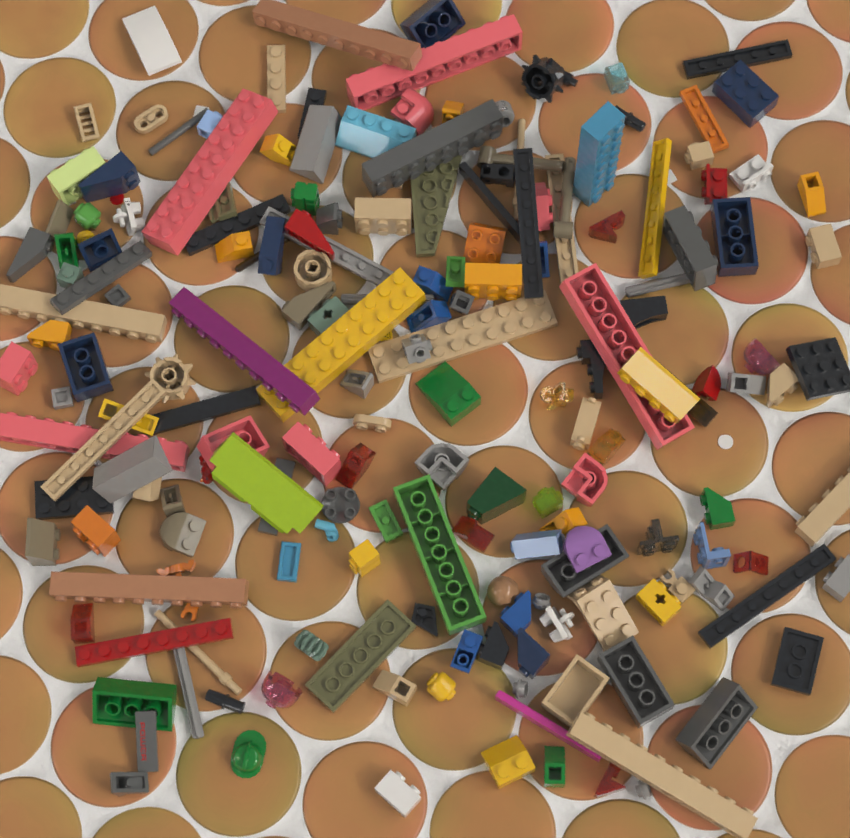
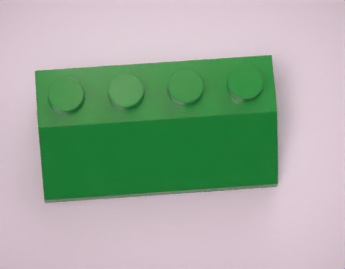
[92,677,177,732]

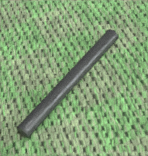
[148,108,208,156]

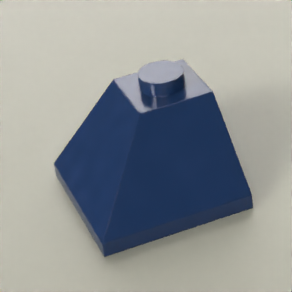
[517,627,550,679]

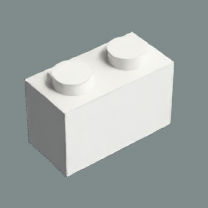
[374,770,421,818]

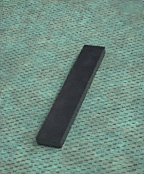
[682,39,793,80]
[459,161,520,244]
[150,386,261,436]

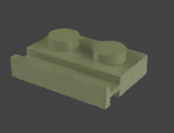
[209,182,238,224]

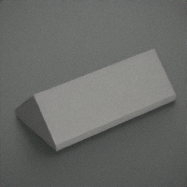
[289,105,342,184]
[92,435,173,503]

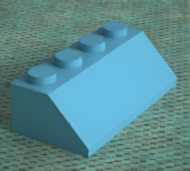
[335,105,416,158]

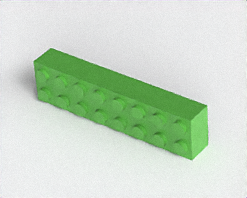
[393,474,487,636]

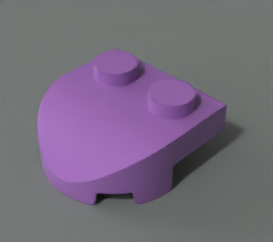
[563,526,612,573]

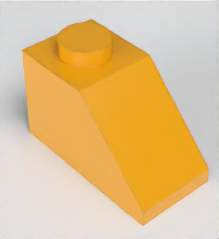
[215,231,254,263]

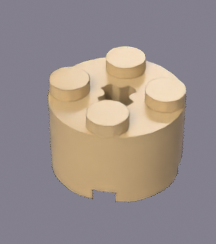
[294,249,332,292]

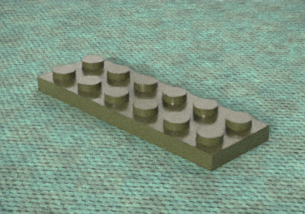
[305,600,417,713]

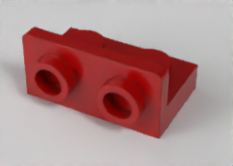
[701,164,728,205]

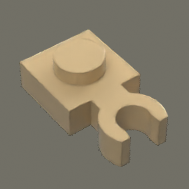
[660,569,696,605]

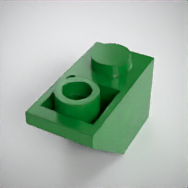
[700,487,735,530]
[544,746,565,788]

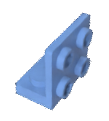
[693,522,731,569]

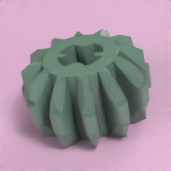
[294,630,329,661]

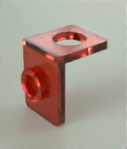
[733,551,768,576]

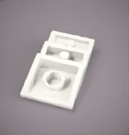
[122,6,182,76]

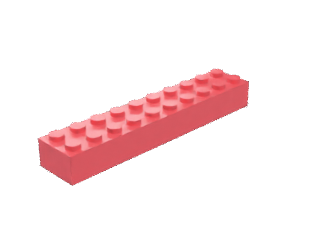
[346,14,523,111]
[142,88,278,256]
[559,263,695,450]

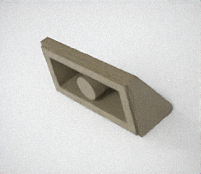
[45,200,74,241]

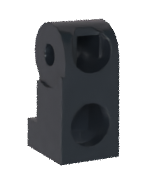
[480,164,515,187]

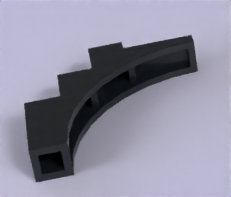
[576,296,668,399]

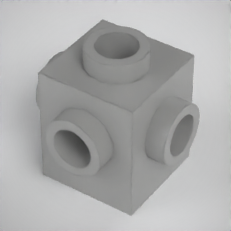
[401,334,432,364]

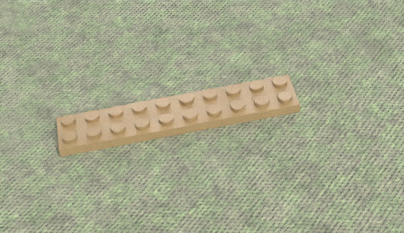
[368,290,558,383]

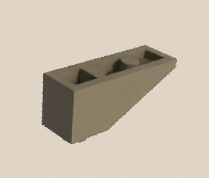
[282,281,336,330]

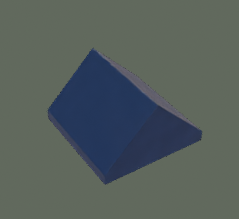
[77,228,122,272]

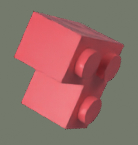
[535,182,553,231]

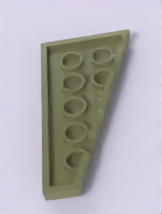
[411,155,463,257]

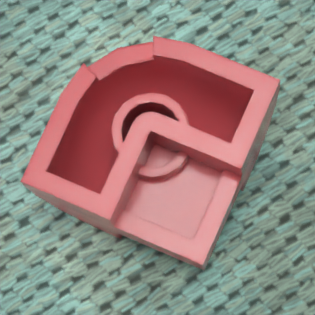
[390,88,434,136]
[561,453,608,507]

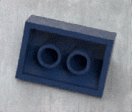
[399,0,466,48]

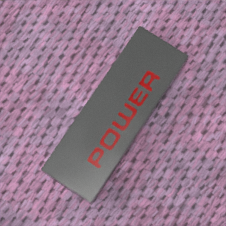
[135,710,159,772]

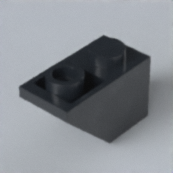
[477,621,509,670]

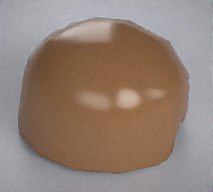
[487,576,519,606]

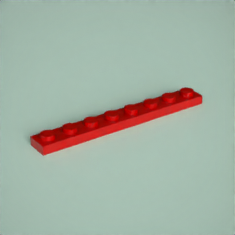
[75,618,234,667]

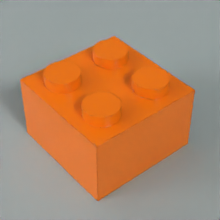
[71,505,121,557]

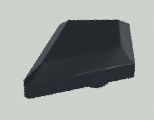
[411,603,438,637]

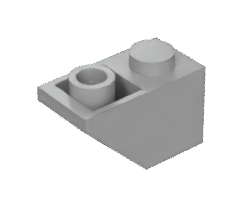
[726,373,766,395]
[822,554,850,603]

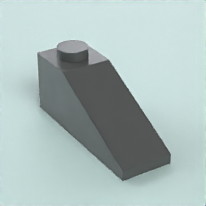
[6,227,54,283]

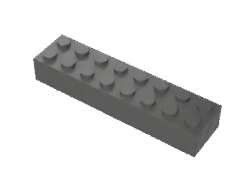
[362,99,503,197]

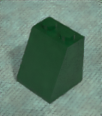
[466,467,527,524]

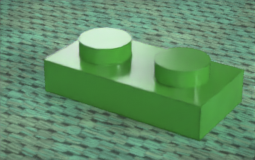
[446,256,465,287]
[369,500,403,543]

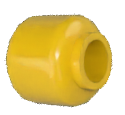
[426,672,456,702]

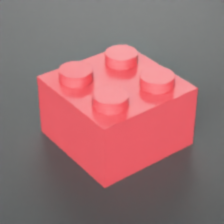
[0,341,38,396]

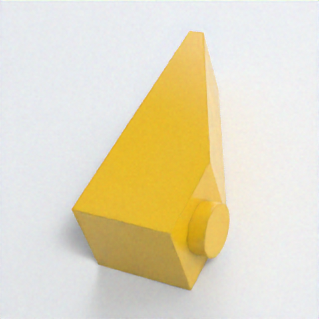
[98,398,159,436]

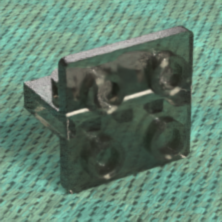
[637,519,679,557]

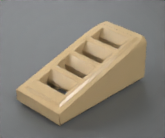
[73,103,100,142]

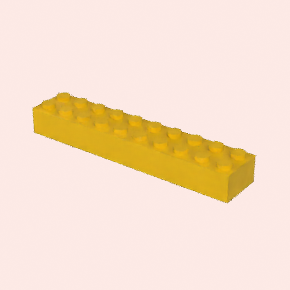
[256,267,426,423]

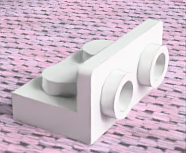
[729,154,773,193]

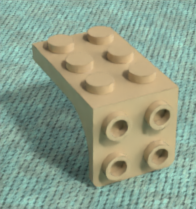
[566,575,639,651]

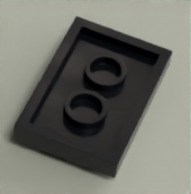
[770,627,824,696]

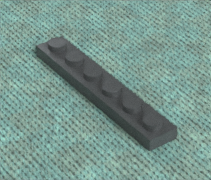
[50,241,152,315]

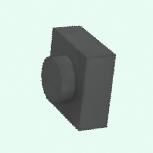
[104,283,131,307]

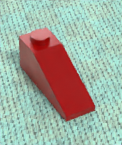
[284,209,335,261]

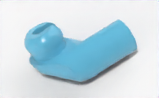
[315,519,339,542]

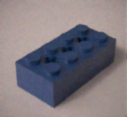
[710,197,759,277]

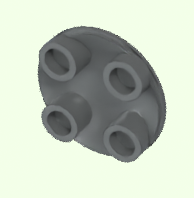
[321,487,360,523]

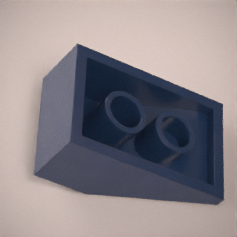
[78,151,141,203]

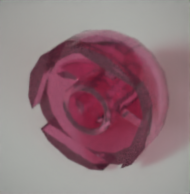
[743,338,780,376]
[261,671,302,709]

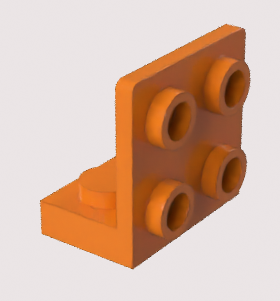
[463,222,508,264]

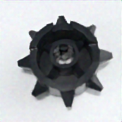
[521,55,565,103]

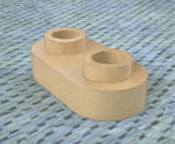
[134,105,168,134]
[353,414,392,433]

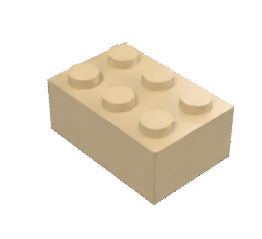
[354,197,412,236]
[541,654,610,728]

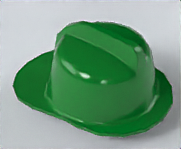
[231,730,266,778]

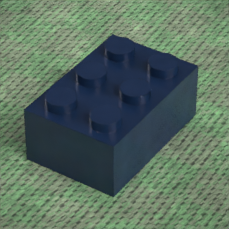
[712,60,779,128]
[58,332,114,403]

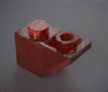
[335,442,376,489]
[70,603,95,644]

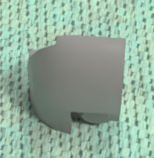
[415,443,469,491]

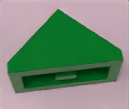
[54,232,79,269]

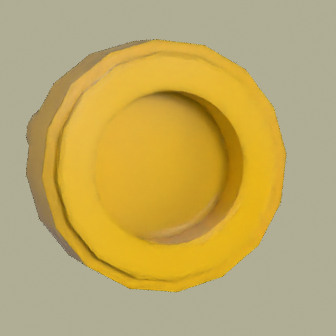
[76,230,95,244]

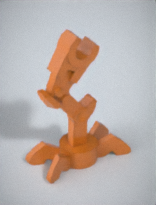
[156,559,199,623]

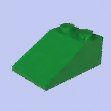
[415,361,481,427]

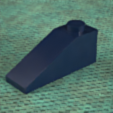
[258,216,286,275]

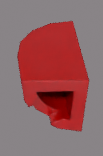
[692,365,721,401]

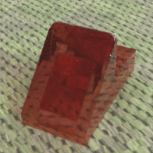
[589,210,625,243]
[452,515,495,553]
[594,762,626,798]

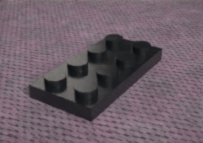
[34,476,114,520]

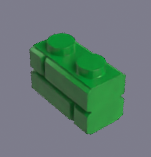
[291,182,320,216]

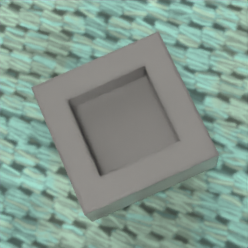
[51,386,74,410]

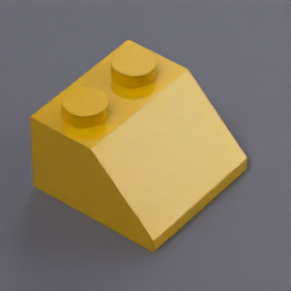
[481,735,536,789]

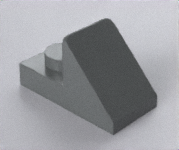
[110,772,149,797]

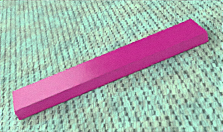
[495,690,602,763]

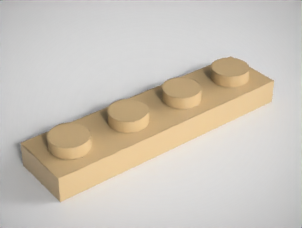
[267,45,286,113]

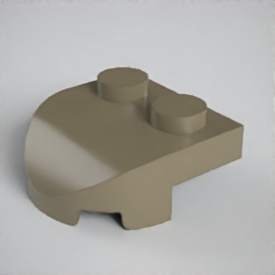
[160,512,207,558]

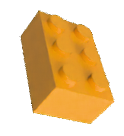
[464,263,522,301]

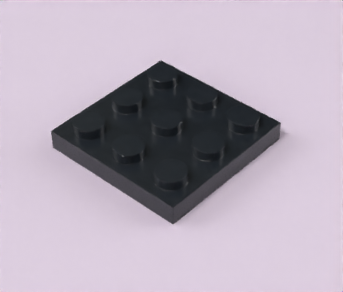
[786,337,850,401]

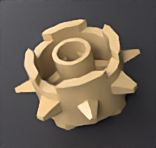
[145,354,196,403]

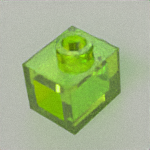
[532,486,564,519]

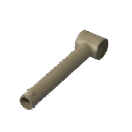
[477,146,564,172]
[553,157,576,239]

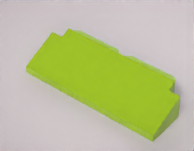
[209,432,324,534]

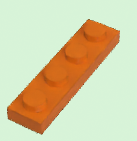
[679,85,729,154]

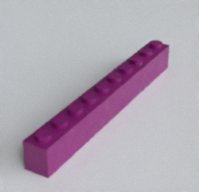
[169,287,320,416]

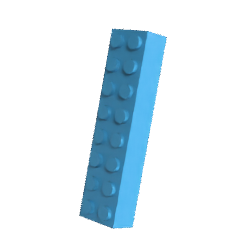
[573,101,625,207]

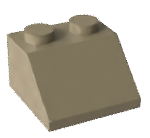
[25,518,61,566]

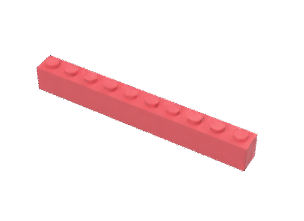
[0,412,190,472]

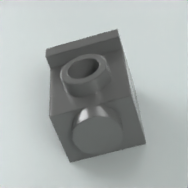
[448,290,475,315]

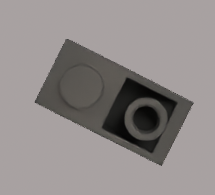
[316,202,343,235]

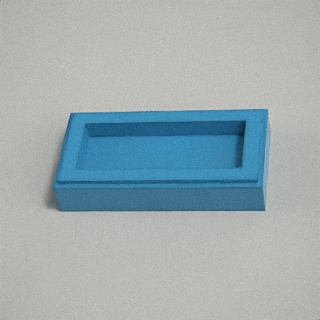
[277,541,301,583]

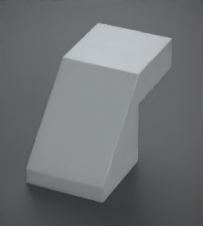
[689,566,735,611]

